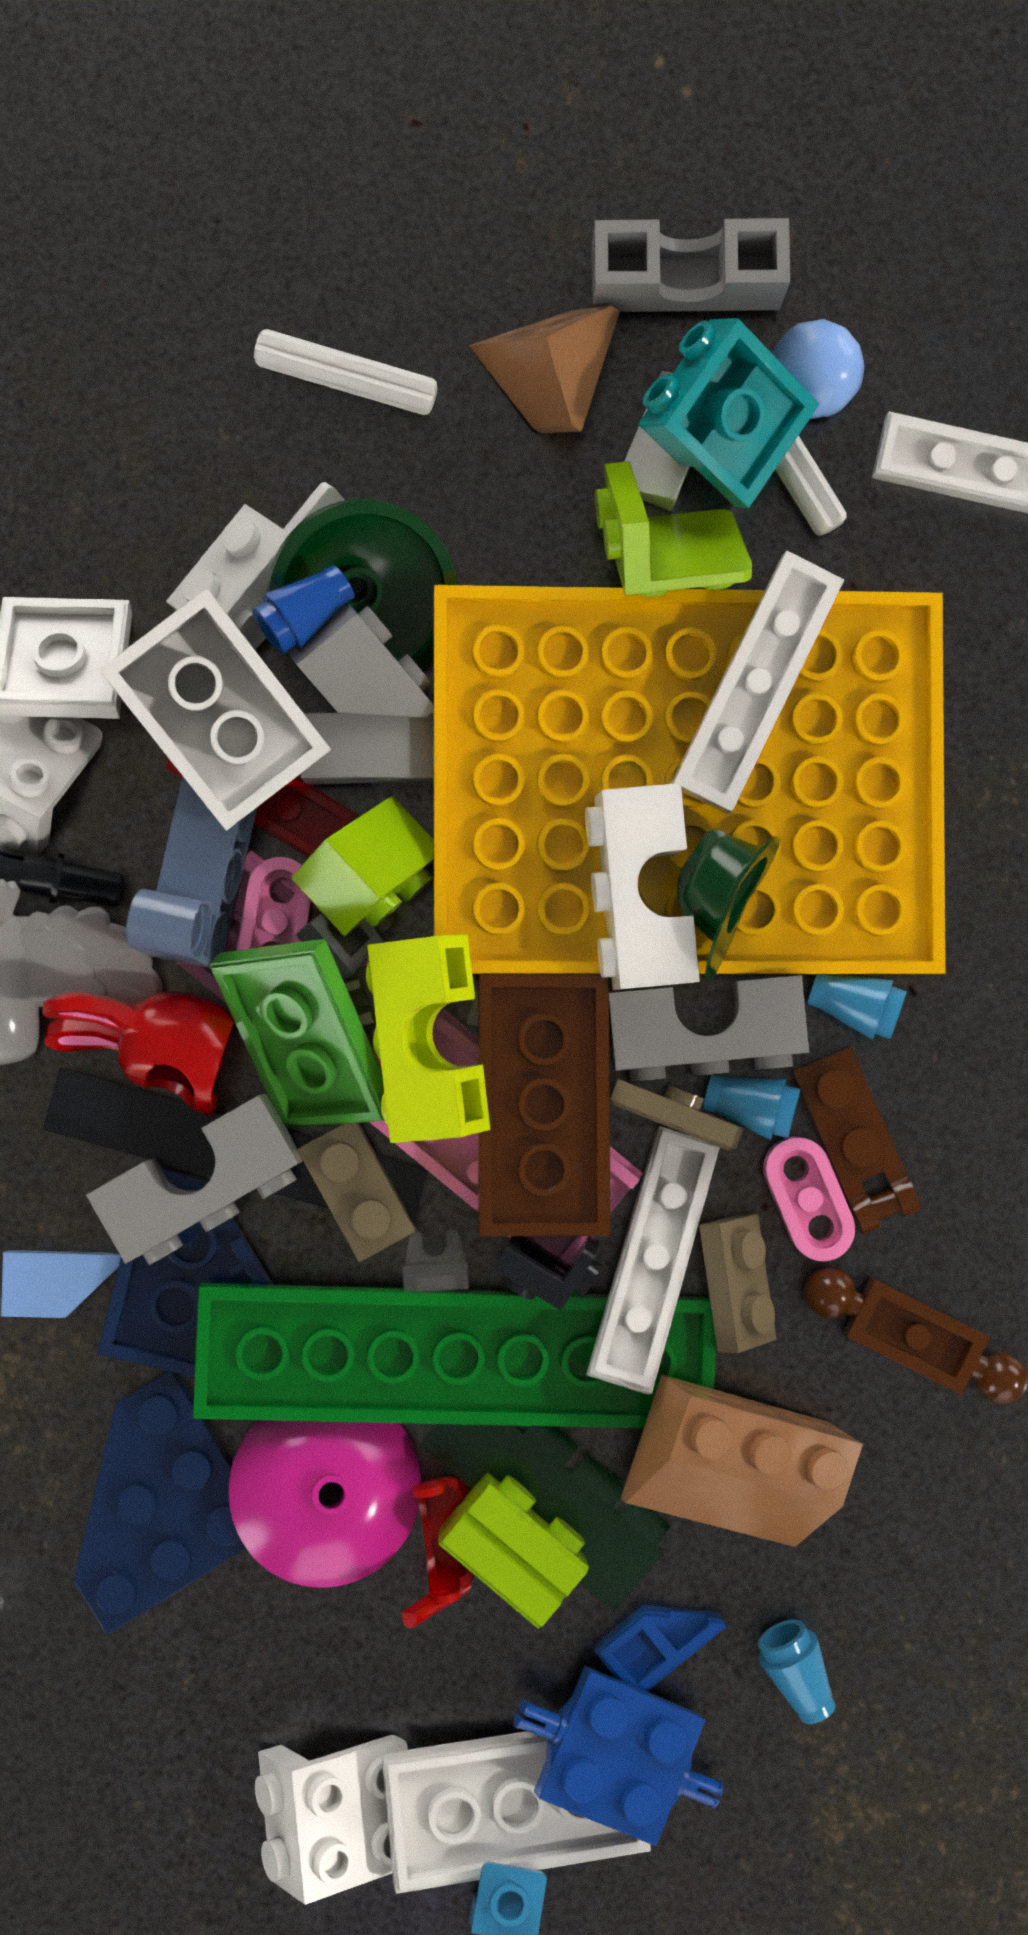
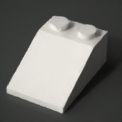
[99,588,331,831]

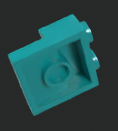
[638,318,820,508]

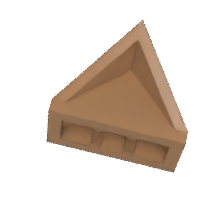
[469,305,620,434]

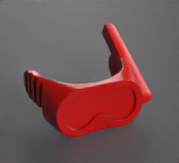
[401,1476,475,1629]

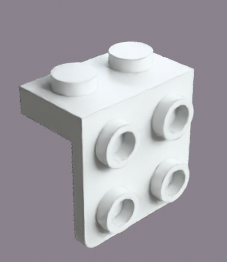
[0,716,102,855]
[255,1735,408,1905]

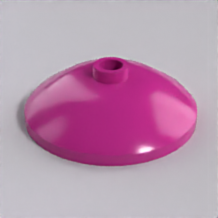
[228,1420,421,1588]

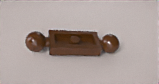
[804,1267,1028,1404]

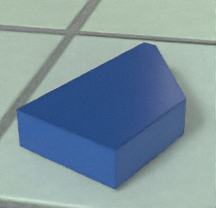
[594,1604,727,1691]

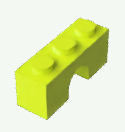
[366,934,491,1143]

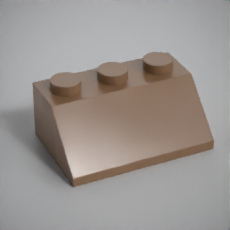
[621,1374,863,1547]

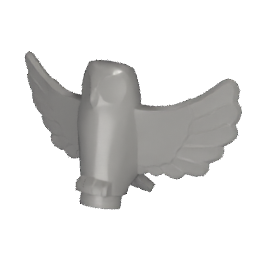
[0,879,162,1065]

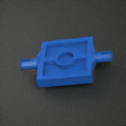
[514,1665,723,1846]

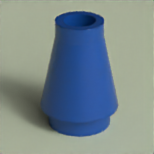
[252,564,355,654]

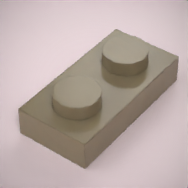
[297,1123,417,1263]
[699,1213,777,1353]

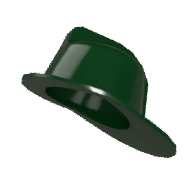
[677,830,780,980]

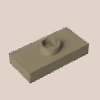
[610,1079,744,1151]

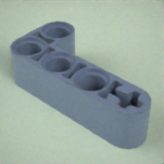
[126,776,257,968]

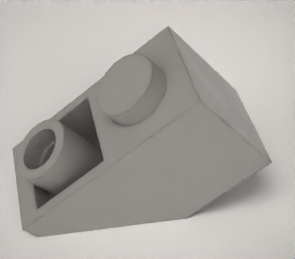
[287,602,434,717]

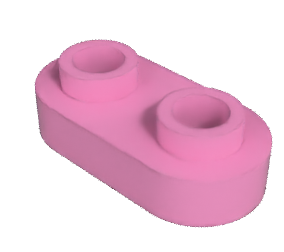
[237,857,314,950]
[763,1136,855,1261]

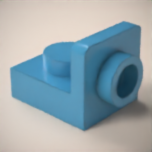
[469,1861,547,1935]

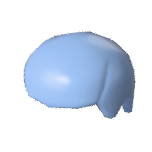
[772,319,865,419]

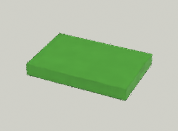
[209,939,384,1128]

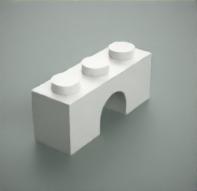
[585,783,700,990]

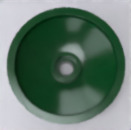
[266,498,457,671]

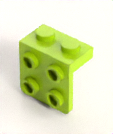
[595,461,752,597]

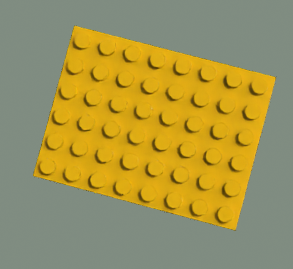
[433,585,946,974]

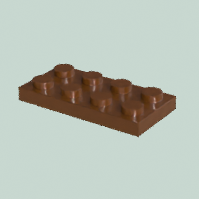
[478,974,611,1237]

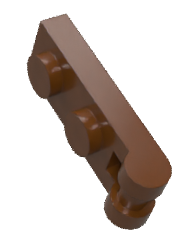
[790,1046,922,1235]

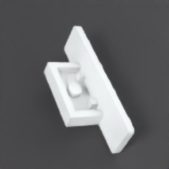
[166,482,345,650]

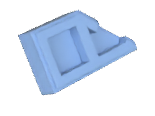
[1,1250,121,1318]

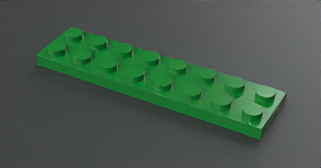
[193,1283,716,1428]

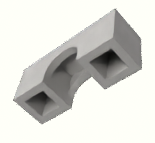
[591,218,790,312]
[609,975,809,1081]
[86,1093,303,1265]

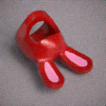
[42,991,235,1117]

